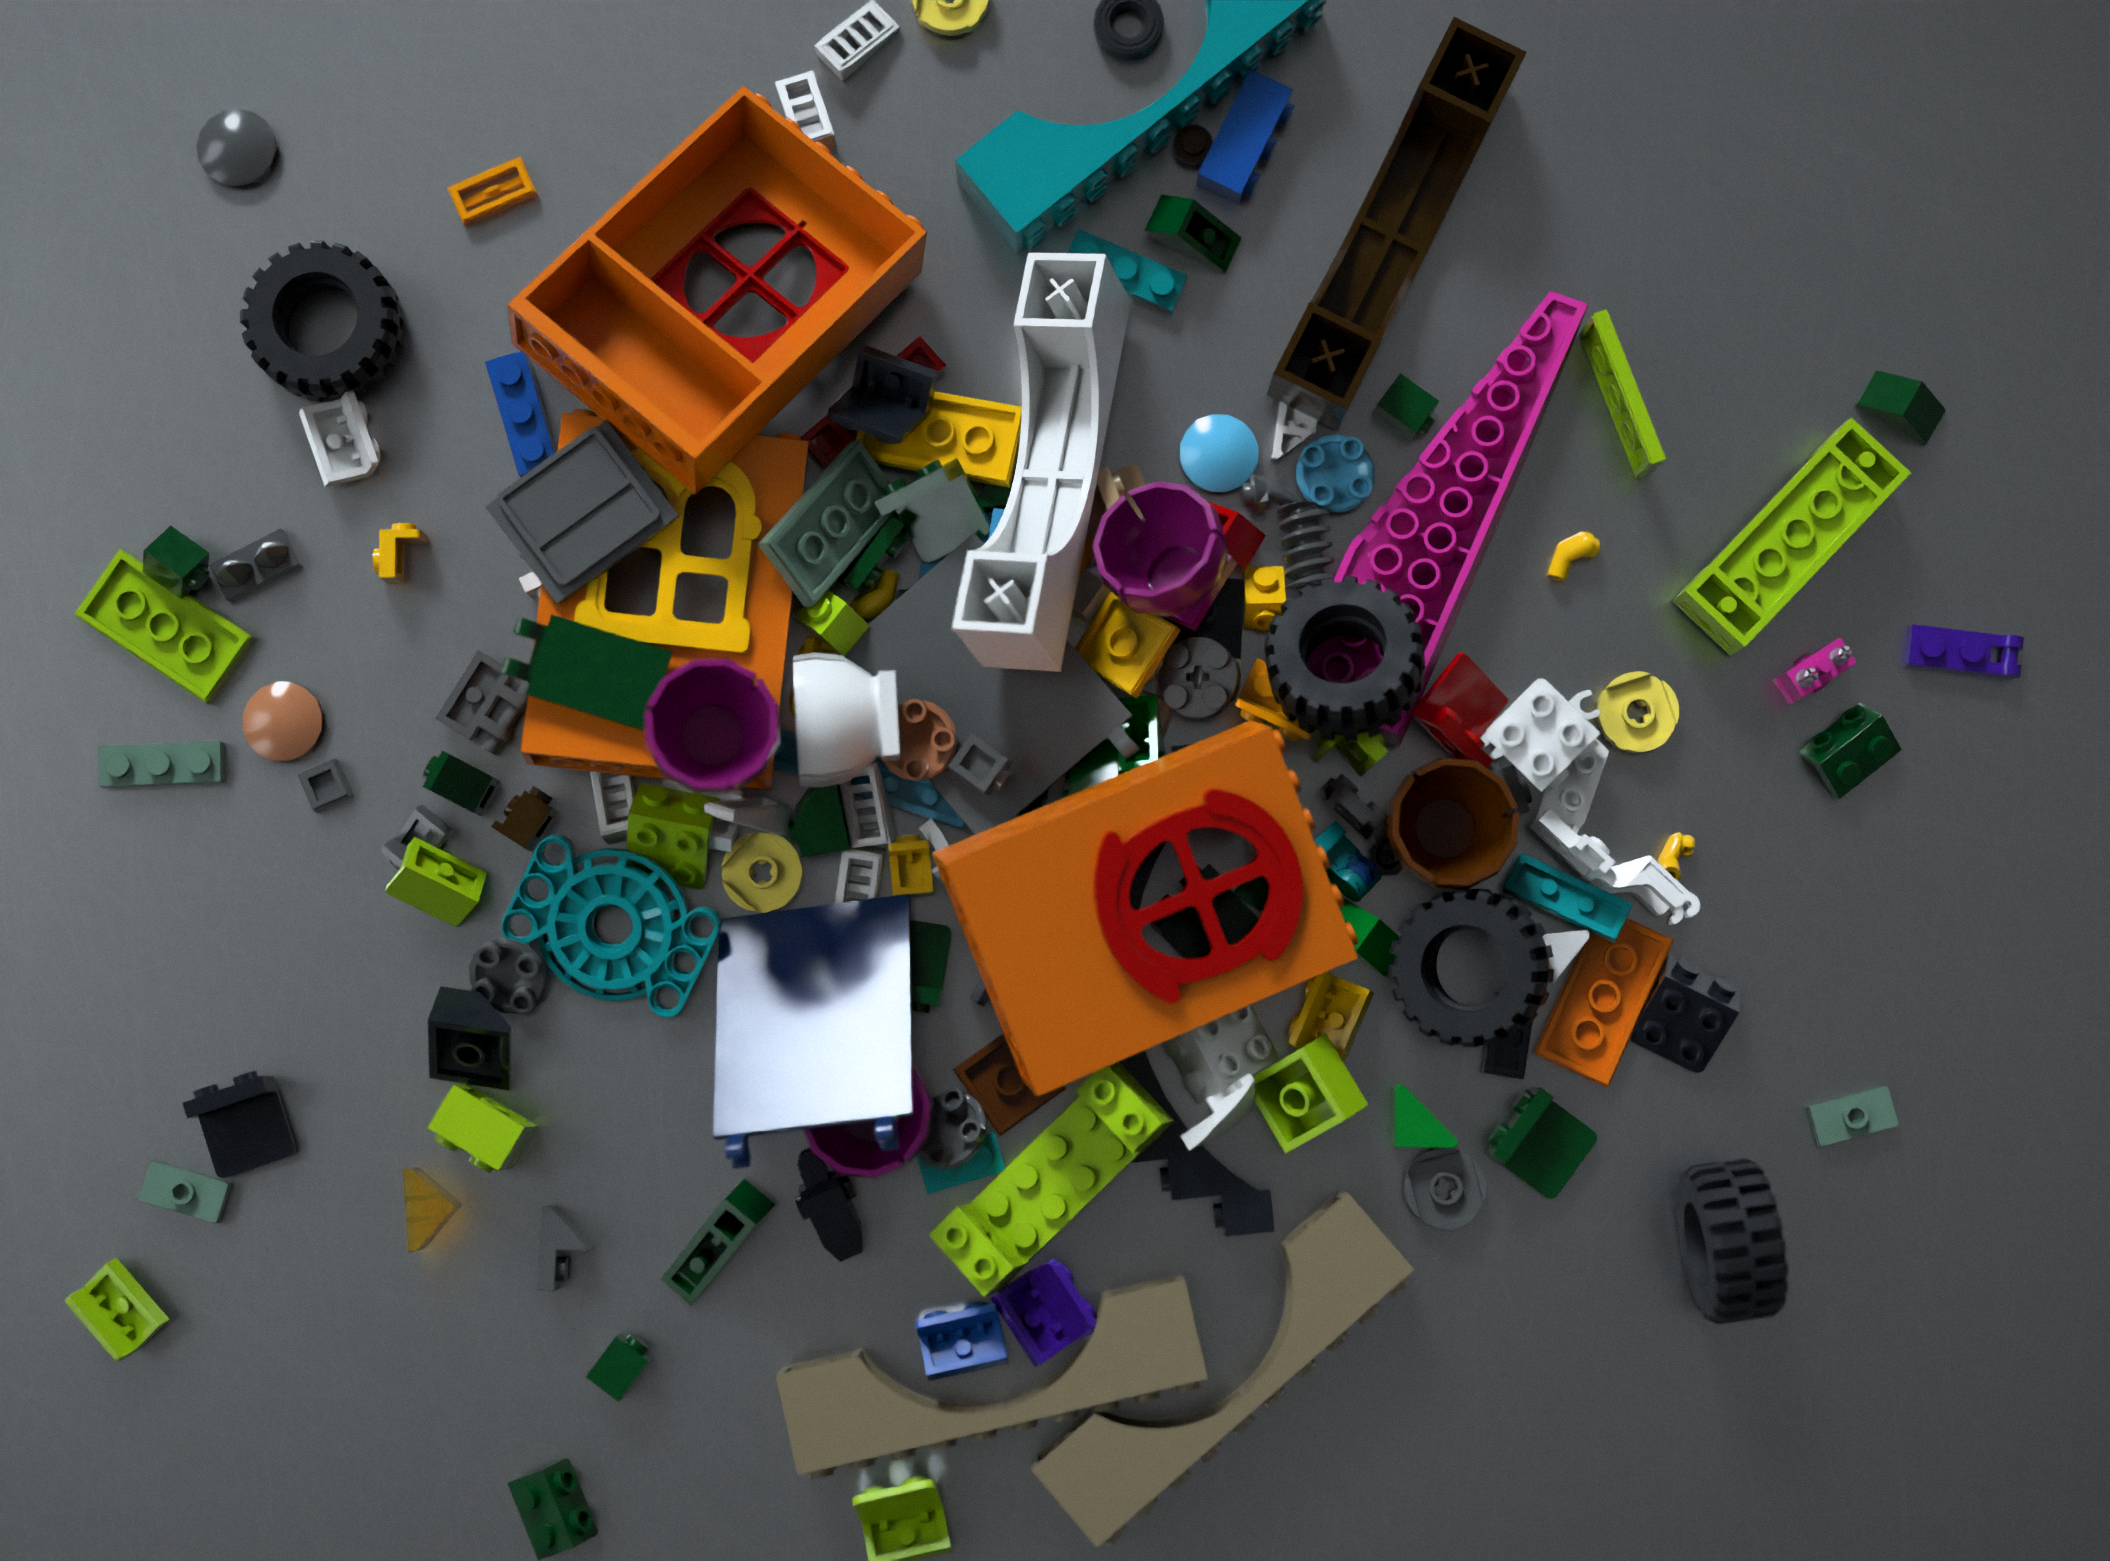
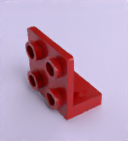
[1410,652,1508,768]

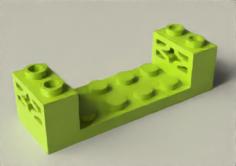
[1672,417,1911,656]
[929,1061,1174,1297]

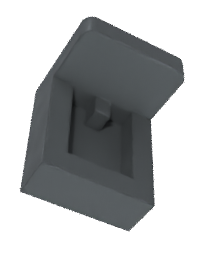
[948,733,1013,795]
[1487,762,1532,816]
[380,804,453,870]

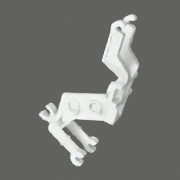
[1480,690,1700,926]

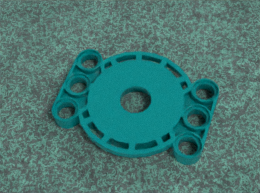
[501,834,722,1018]

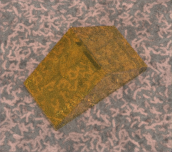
[403,1167,462,1252]

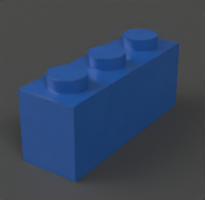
[1196,69,1295,205]
[485,351,558,478]

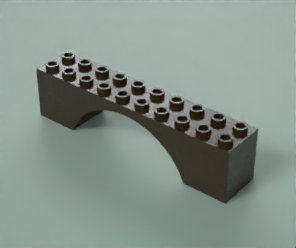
[1266,17,1527,430]

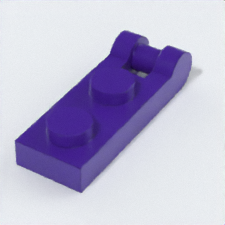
[1904,624,2024,678]

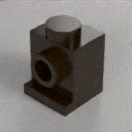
[491,785,558,852]

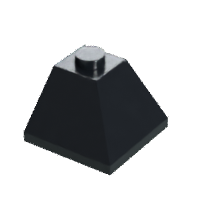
[428,986,511,1090]

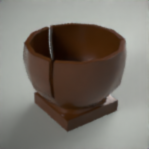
[1387,758,1520,889]

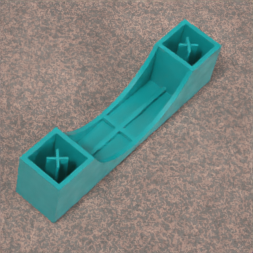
[955,0,1326,255]

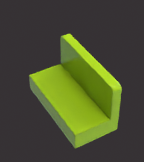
[385,837,487,926]

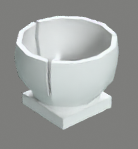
[793,652,900,788]

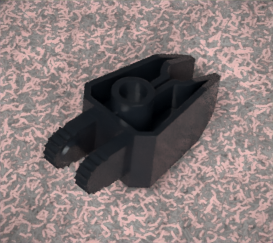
[794,1147,863,1262]

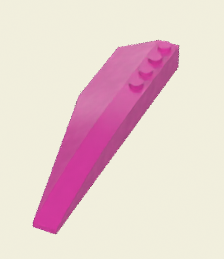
[1306,291,1588,747]

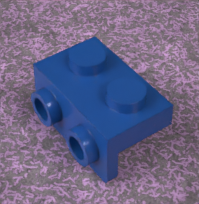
[915,1302,1009,1381]

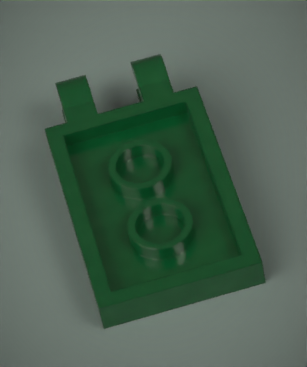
[501,614,673,731]

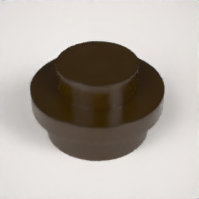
[1173,125,1213,165]

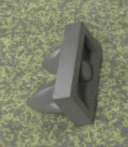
[209,528,302,603]

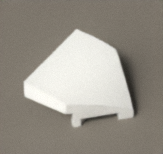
[1180,1073,1255,1151]

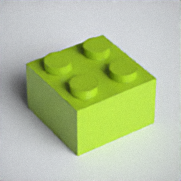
[1252,1034,1368,1154]
[427,1084,538,1173]

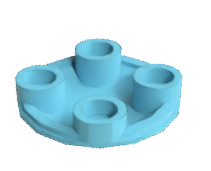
[1180,414,1259,493]
[1296,435,1375,512]

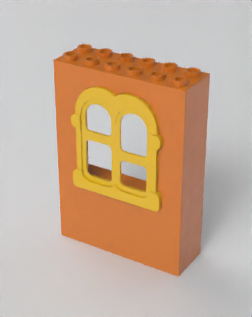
[521,409,808,791]

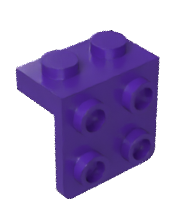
[990,1259,1097,1367]

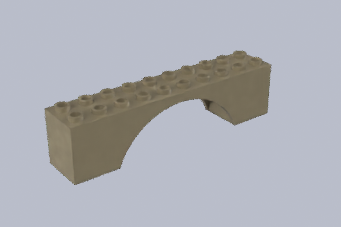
[1031,1190,1414,1548]
[776,1274,1208,1480]

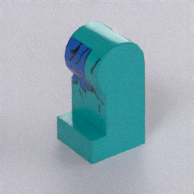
[1314,820,1382,902]

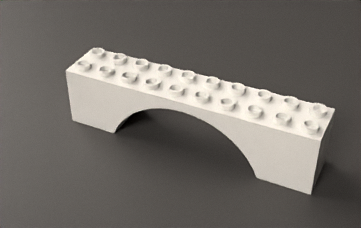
[952,253,1131,672]

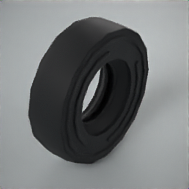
[1093,0,1164,60]

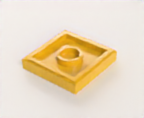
[1075,592,1181,699]

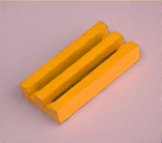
[448,156,538,227]

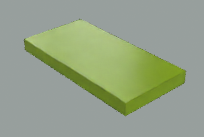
[1579,309,1666,480]
[74,549,255,704]

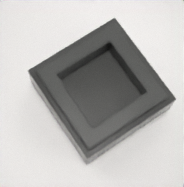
[298,758,353,813]

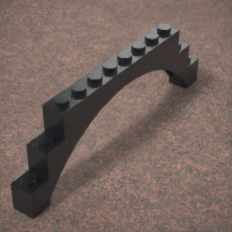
[1119,744,1275,1237]

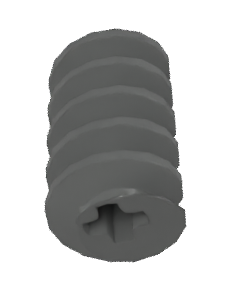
[1277,501,1336,589]

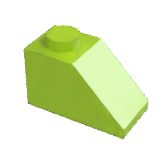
[791,590,869,656]

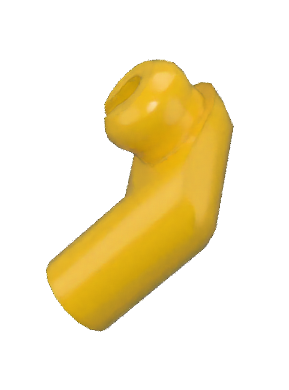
[1547,532,1601,582]
[850,569,899,620]
[1658,832,1695,881]

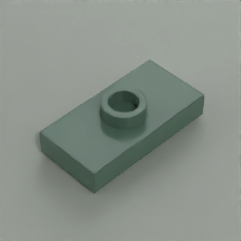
[1806,1086,1899,1147]
[138,1160,232,1224]

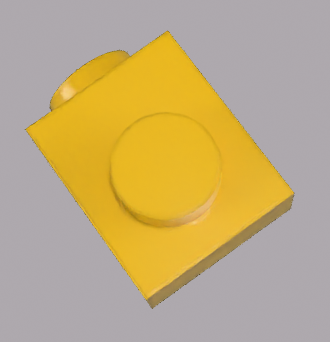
[373,523,427,584]
[1243,566,1286,630]
[888,835,934,897]

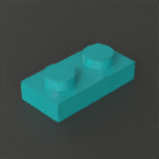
[916,1131,1005,1194]

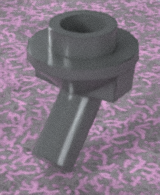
[1243,474,1298,514]

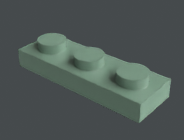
[98,741,225,788]

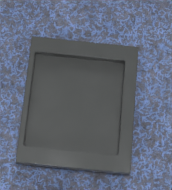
[485,420,680,605]

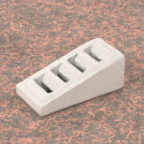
[814,0,900,82]
[775,71,837,153]
[839,762,896,848]
[590,772,637,844]
[704,796,791,836]
[835,844,886,904]

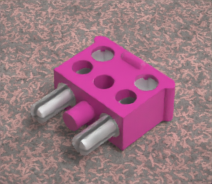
[1773,638,1857,705]

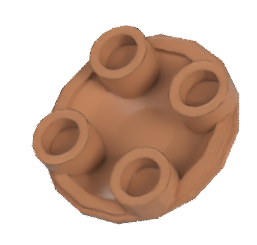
[242,682,322,761]
[883,699,957,781]

